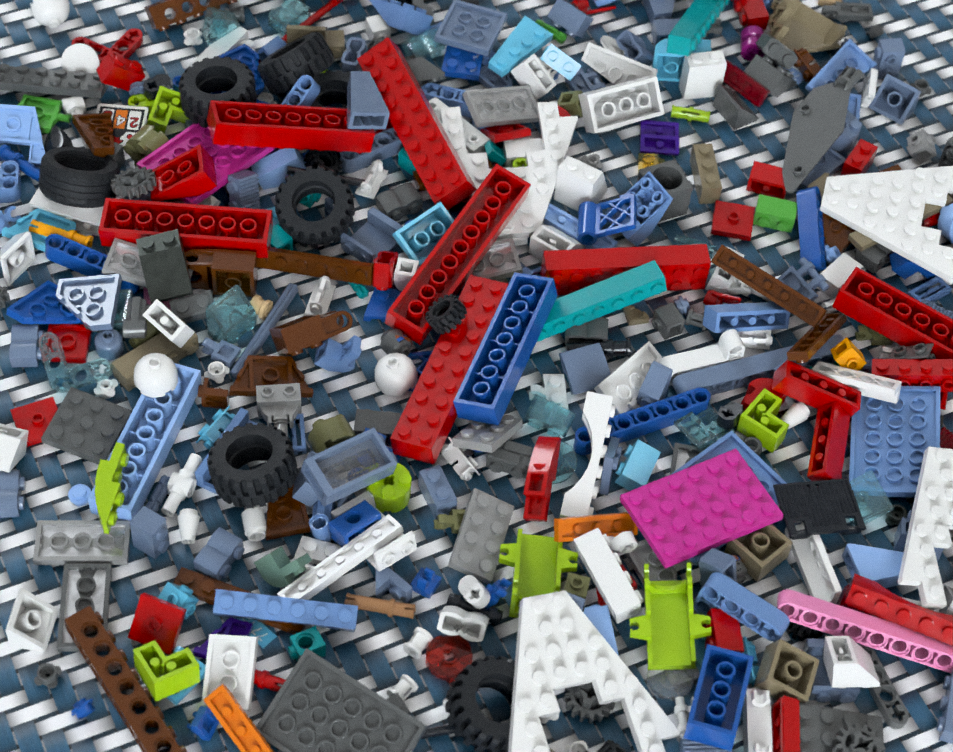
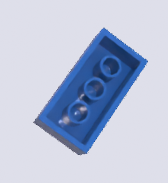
[684,644,754,751]

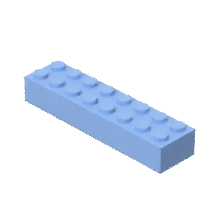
[88,363,202,521]

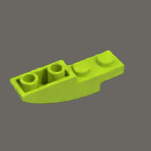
[95,442,129,534]

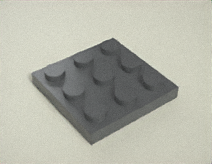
[41,387,132,465]

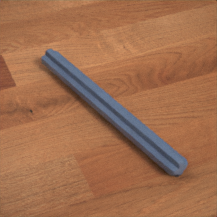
[230,283,299,378]

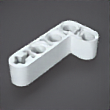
[658,329,745,384]

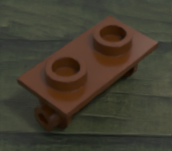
[793,48,821,83]

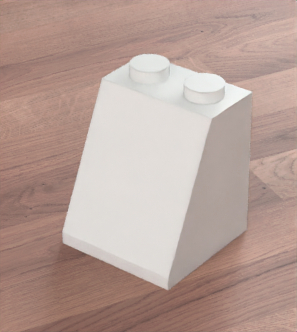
[554,155,608,211]

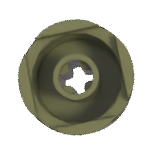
[124,125,169,167]
[308,414,356,453]

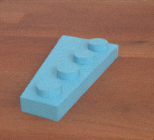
[488,16,553,77]

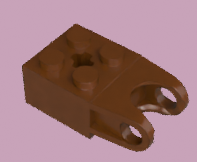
[185,249,258,297]
[269,310,353,356]

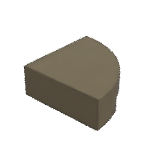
[623,305,650,326]

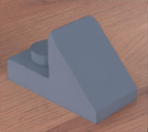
[375,567,413,603]

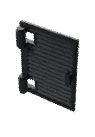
[773,478,866,540]

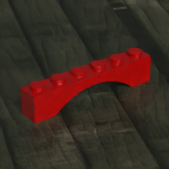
[844,574,953,646]

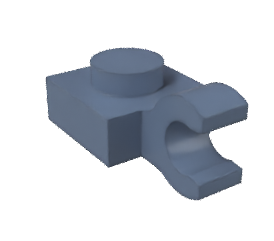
[201,337,241,368]

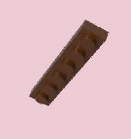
[711,245,827,328]
[257,247,373,286]
[787,313,847,363]
[173,567,306,635]

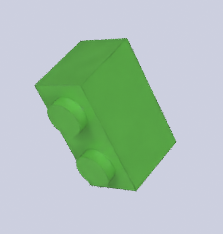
[753,194,797,233]

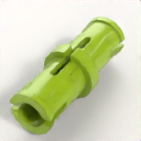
[671,105,711,123]

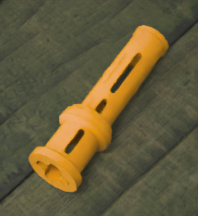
[29,219,94,248]

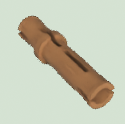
[344,593,416,619]

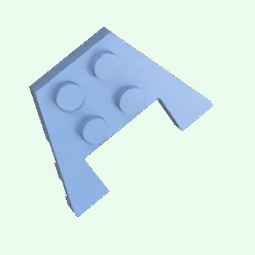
[0,104,45,166]

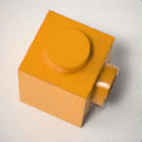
[830,337,867,371]

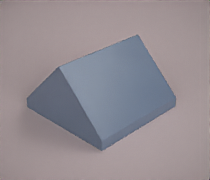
[869,74,921,125]

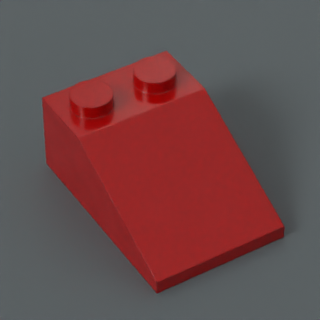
[150,144,217,201]

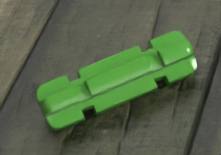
[535,19,567,44]

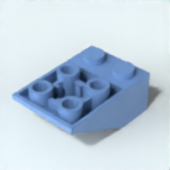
[369,0,433,38]
[605,171,673,246]

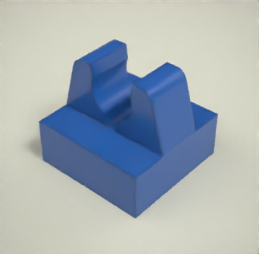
[410,567,442,599]
[186,706,219,741]

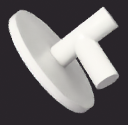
[61,43,100,73]

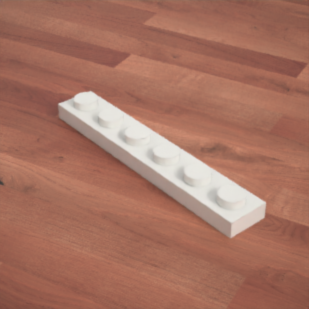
[277,514,404,600]

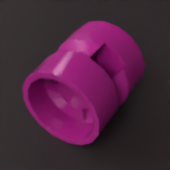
[740,26,765,61]

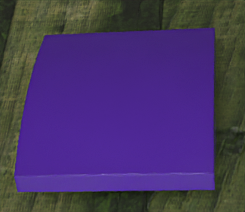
[639,120,680,156]

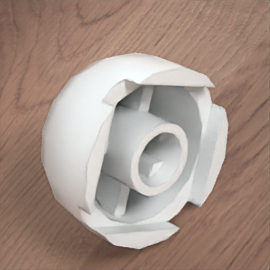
[30,0,70,28]
[134,353,178,398]
[375,353,418,397]

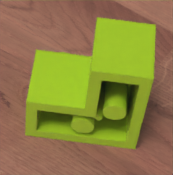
[146,86,190,134]
[737,388,789,453]
[133,640,200,702]

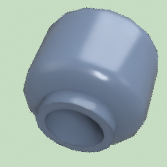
[94,329,124,360]

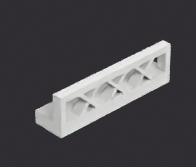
[811,361,902,404]
[785,522,842,604]

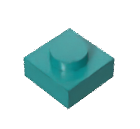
[484,140,506,166]

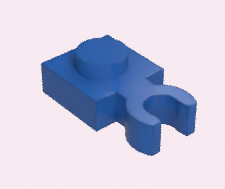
[485,578,512,609]

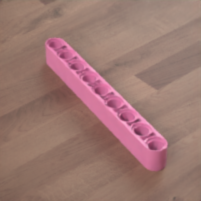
[777,589,953,673]

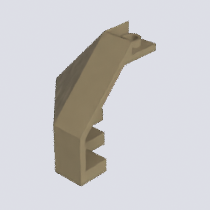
[767,0,848,53]

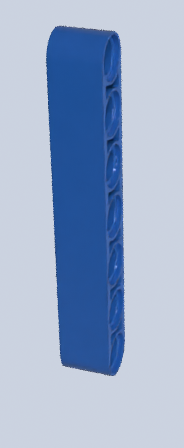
[573,388,711,455]

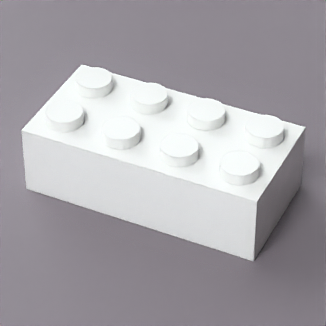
[578,76,664,133]

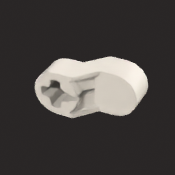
[608,531,638,554]
[458,575,490,609]

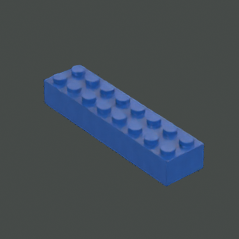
[453,272,558,426]

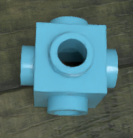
[158,582,199,620]

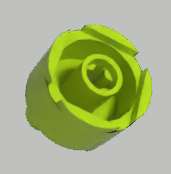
[366,463,412,513]

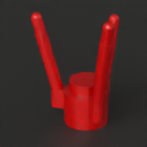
[570,0,616,15]
[703,289,742,305]

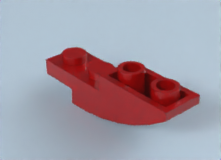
[523,436,561,522]

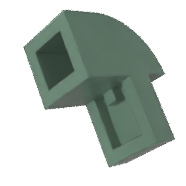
[253,546,312,588]

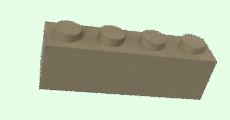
[111,320,199,392]

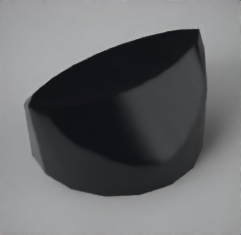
[44,125,74,153]

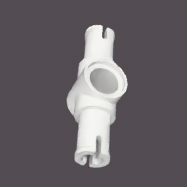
[161,453,203,517]

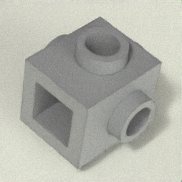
[907,129,937,164]

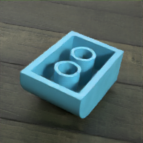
[652,38,711,82]
[392,201,454,267]

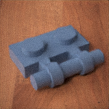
[564,68,606,93]
[777,257,829,301]

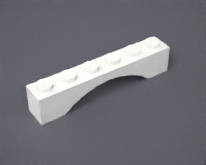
[560,391,616,518]

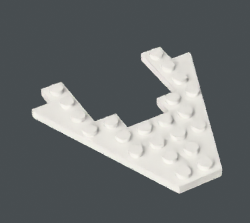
[440,102,578,239]
[898,446,953,609]
[508,590,680,752]

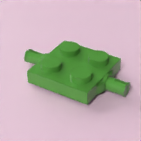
[17,94,71,134]

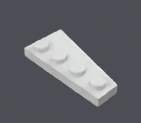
[594,341,662,416]

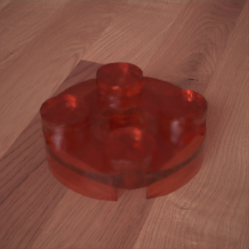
[426,635,473,682]

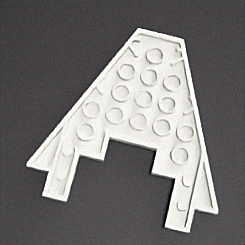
[820,166,953,283]

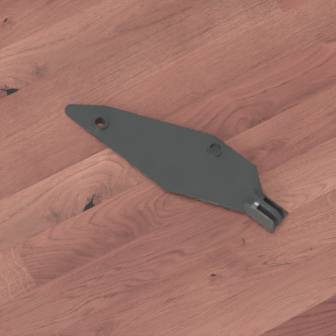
[782,66,863,193]

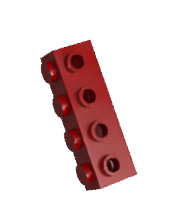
[871,359,953,392]
[772,360,861,417]
[807,402,850,481]

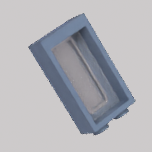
[301,428,397,507]

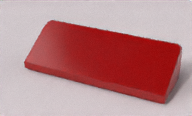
[772,695,800,752]

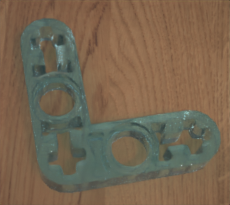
[39,332,113,393]

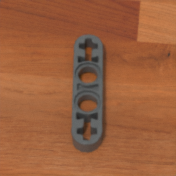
[860,645,909,729]

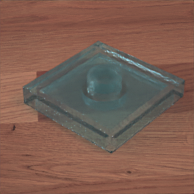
[847,470,894,525]

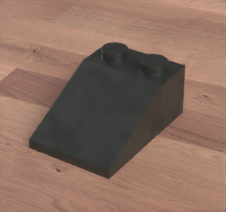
[136,229,193,305]

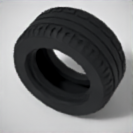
[38,147,120,208]

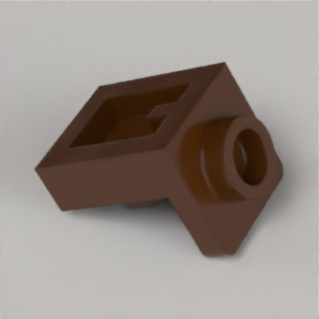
[198,377,229,409]

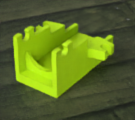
[499,528,578,618]
[629,563,711,670]

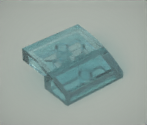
[674,407,736,450]

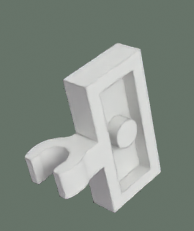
[529,374,569,414]

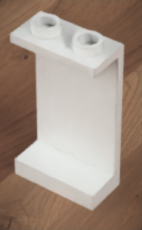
[331,491,417,572]

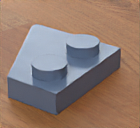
[479,64,513,89]
[599,437,623,496]

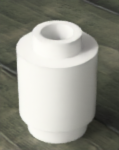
[241,506,267,542]

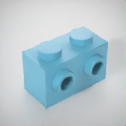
[614,439,661,491]

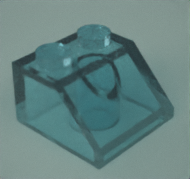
[206,284,256,344]

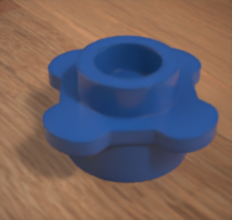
[71,698,95,720]

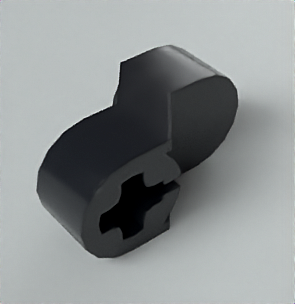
[143,74,171,100]
[716,402,744,429]

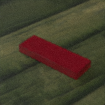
[723,60,770,107]

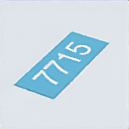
[236,618,277,648]

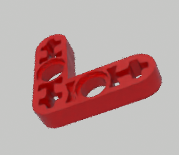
[72,28,143,64]

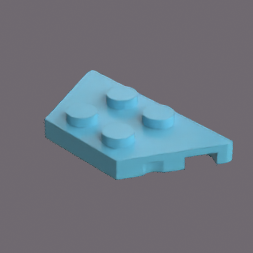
[2,208,76,252]

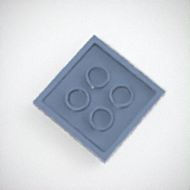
[435,0,507,56]

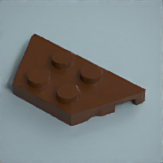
[229,355,314,398]

